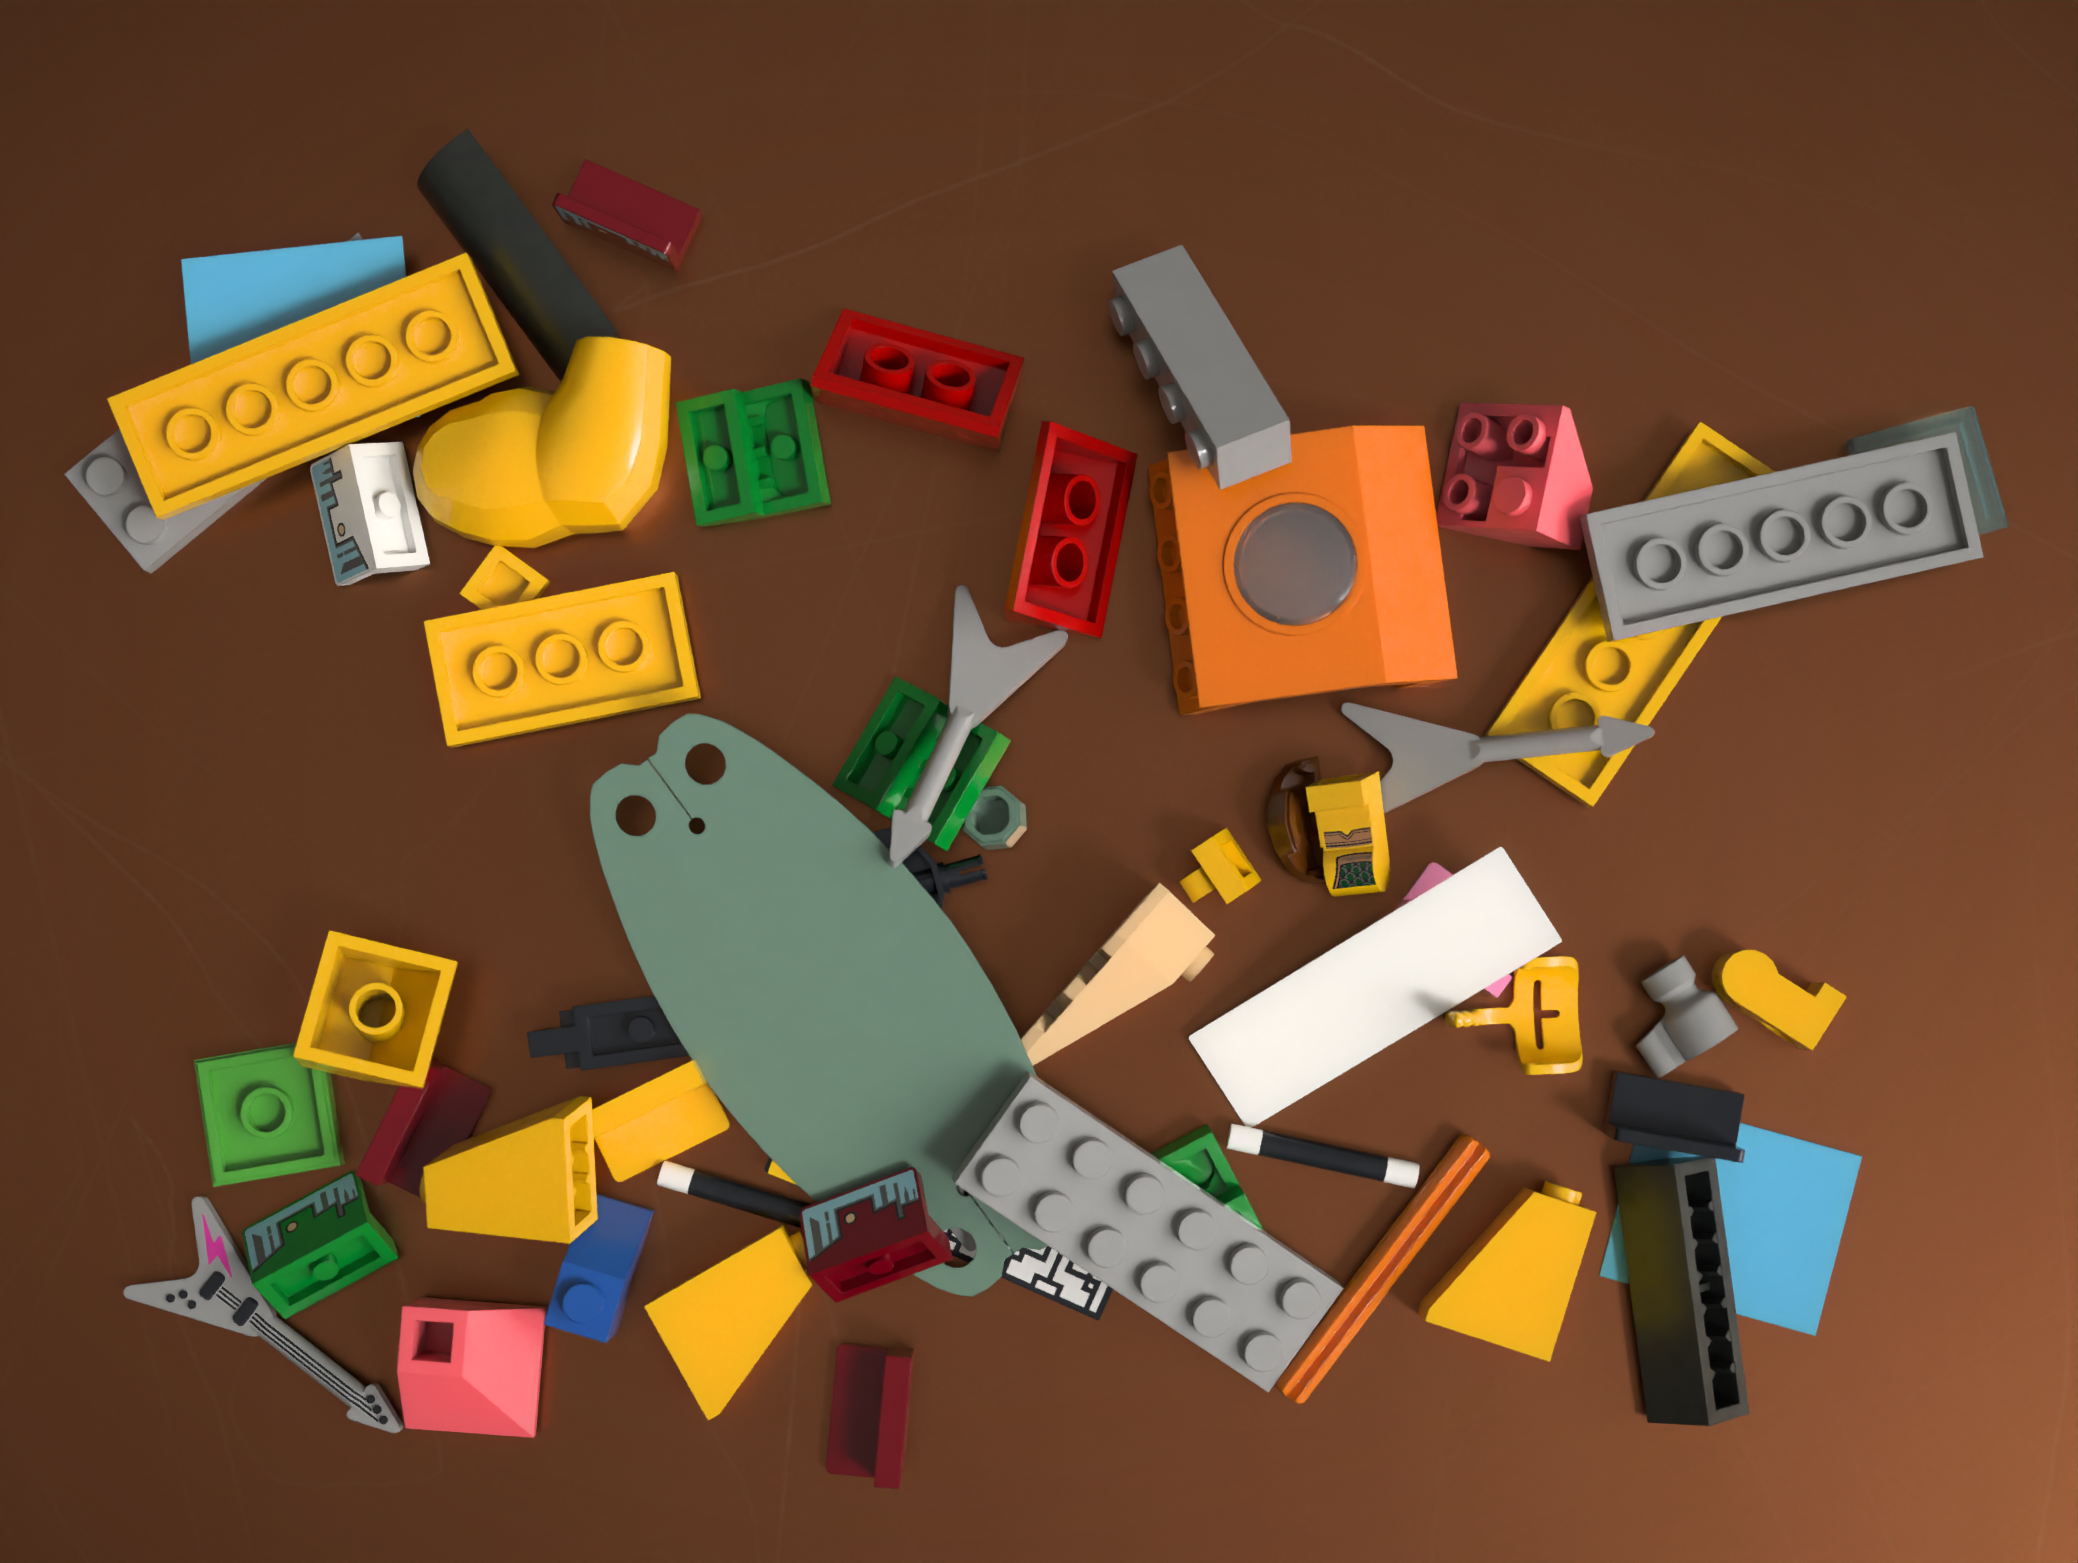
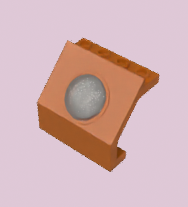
[1148,425,1458,715]

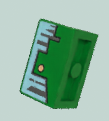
[242,1171,398,1319]

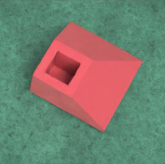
[1436,403,1593,550]
[397,1297,546,1438]

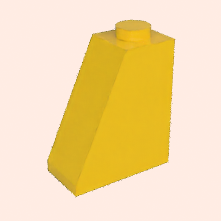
[420,1096,598,1244]
[1417,1181,1596,1362]
[644,1223,815,1421]

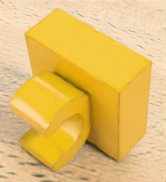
[1179,827,1261,904]

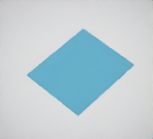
[181,236,420,417]
[1599,1123,1862,1336]

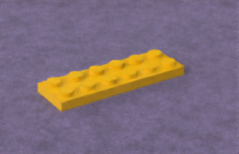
[107,252,519,520]
[1483,421,1775,808]

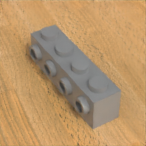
[1108,245,1292,490]

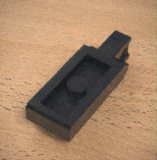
[527,995,689,1071]

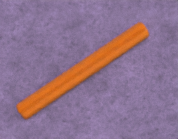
[1275,1134,1490,1404]

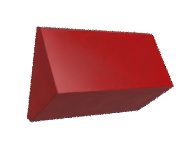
[811,308,1025,453]
[1004,421,1138,638]

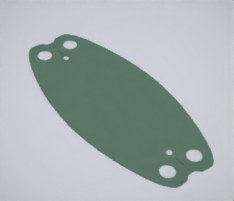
[590,713,1048,1297]

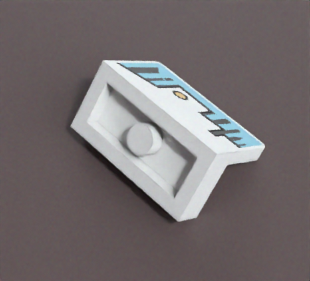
[310,442,430,586]

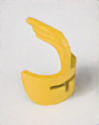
[1445,957,1583,1075]

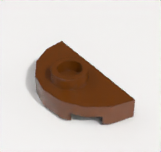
[1266,756,1326,884]

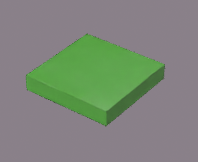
[194,1043,345,1187]

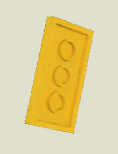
[424,572,701,748]

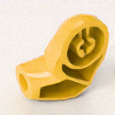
[413,336,671,548]

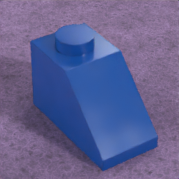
[544,1193,654,1343]

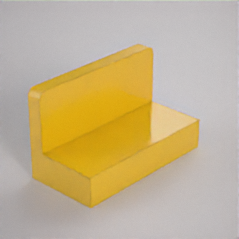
[592,1060,731,1182]

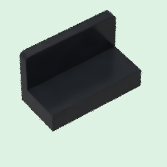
[1603,1070,1745,1163]

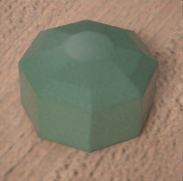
[963,786,1027,850]

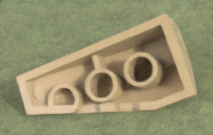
[1020,883,1215,1065]

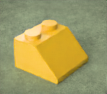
[293,930,458,1089]

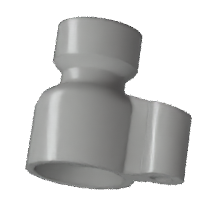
[1636,955,1739,1079]

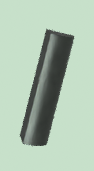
[417,129,622,382]
[1614,1156,1750,1426]

